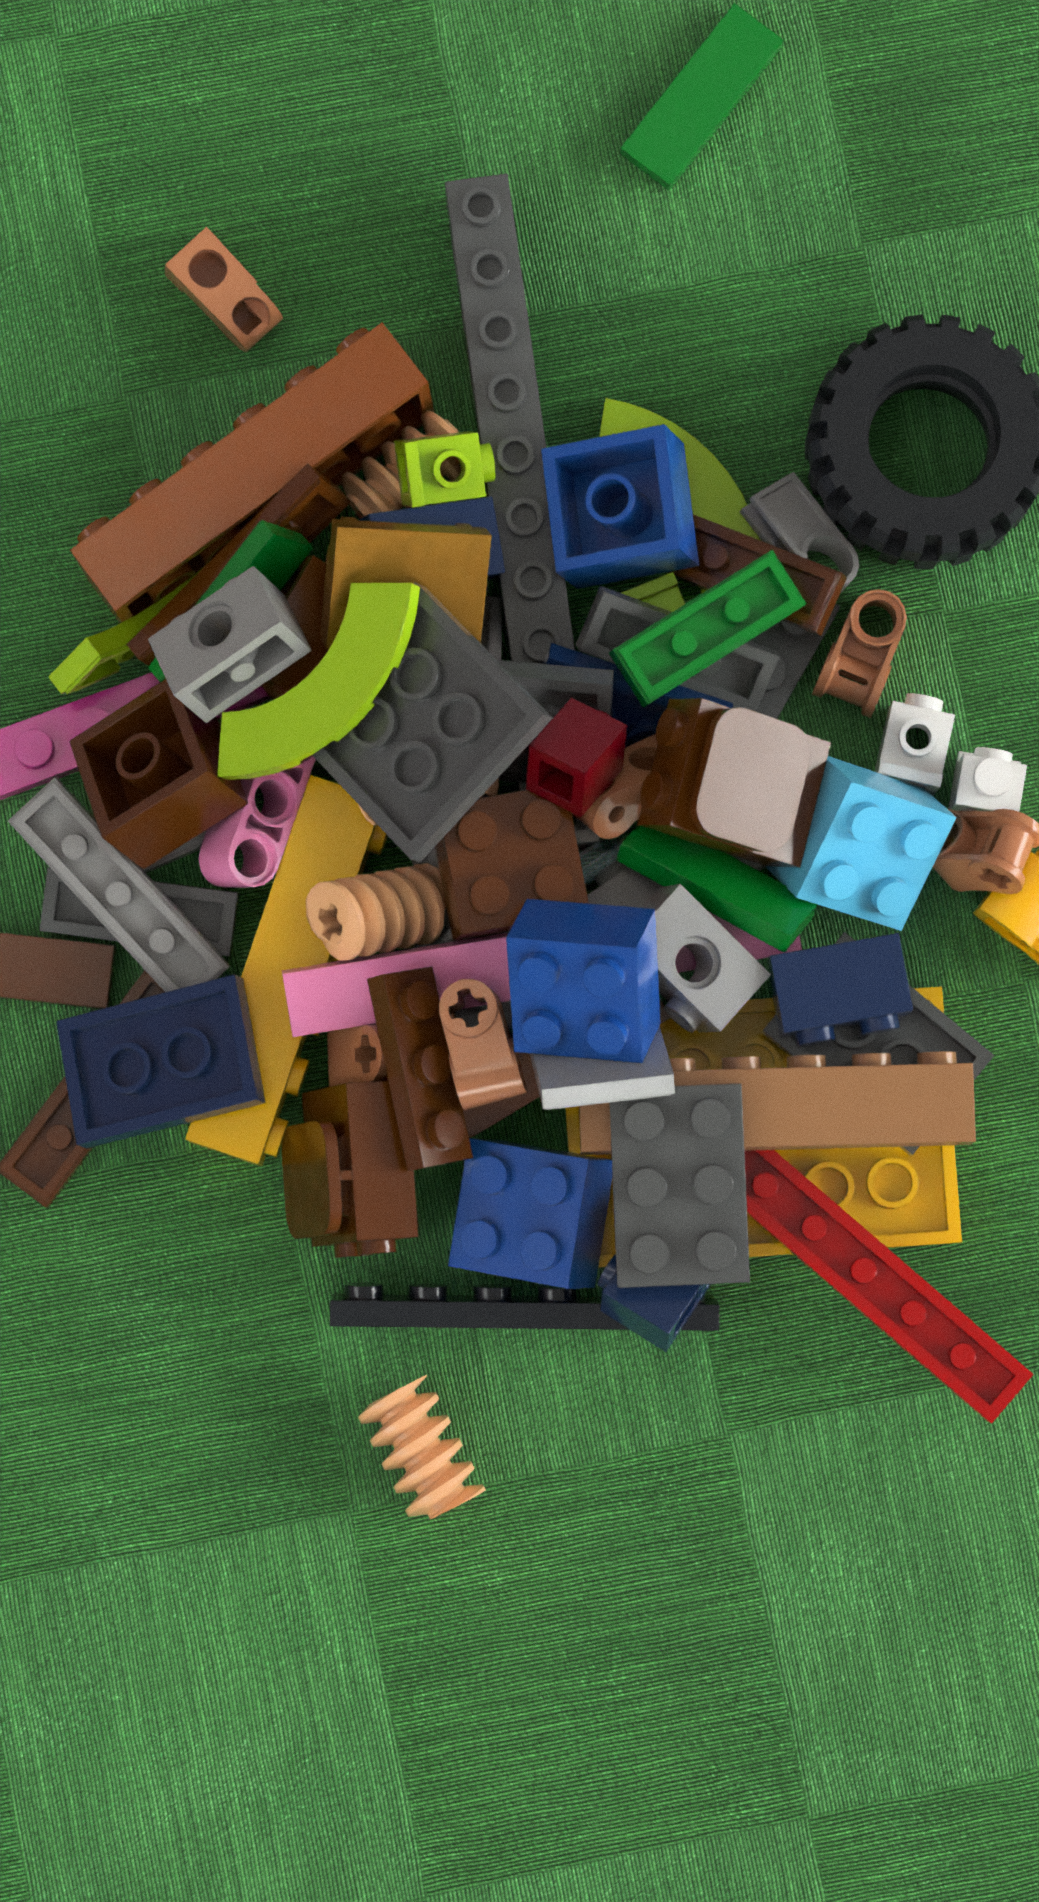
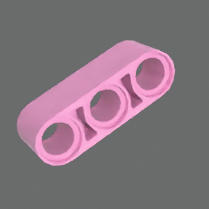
[198,755,316,888]

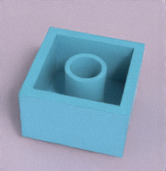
[766,756,957,931]

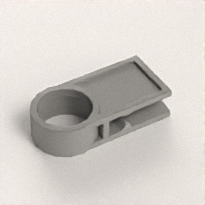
[740,472,859,594]

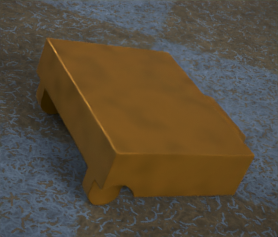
[320,517,492,649]

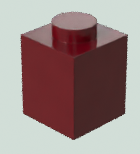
[526,698,627,817]

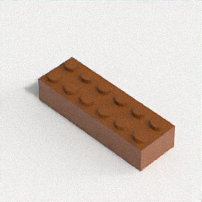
[70,322,434,623]

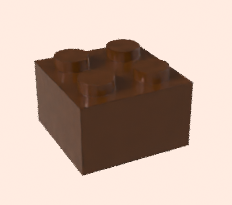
[69,679,248,869]
[435,790,589,941]

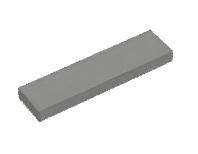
[8,777,231,992]

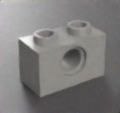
[148,566,312,723]
[641,884,771,1033]

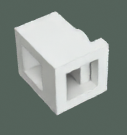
[874,693,955,795]
[948,747,1027,812]

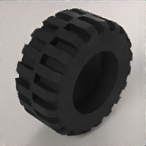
[805,314,1039,569]

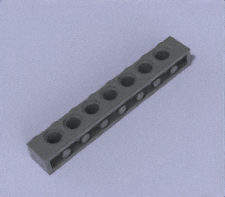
[445,173,575,664]

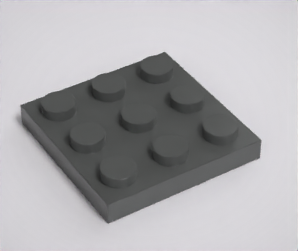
[312,582,553,862]

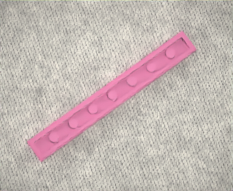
[281,911,802,1037]

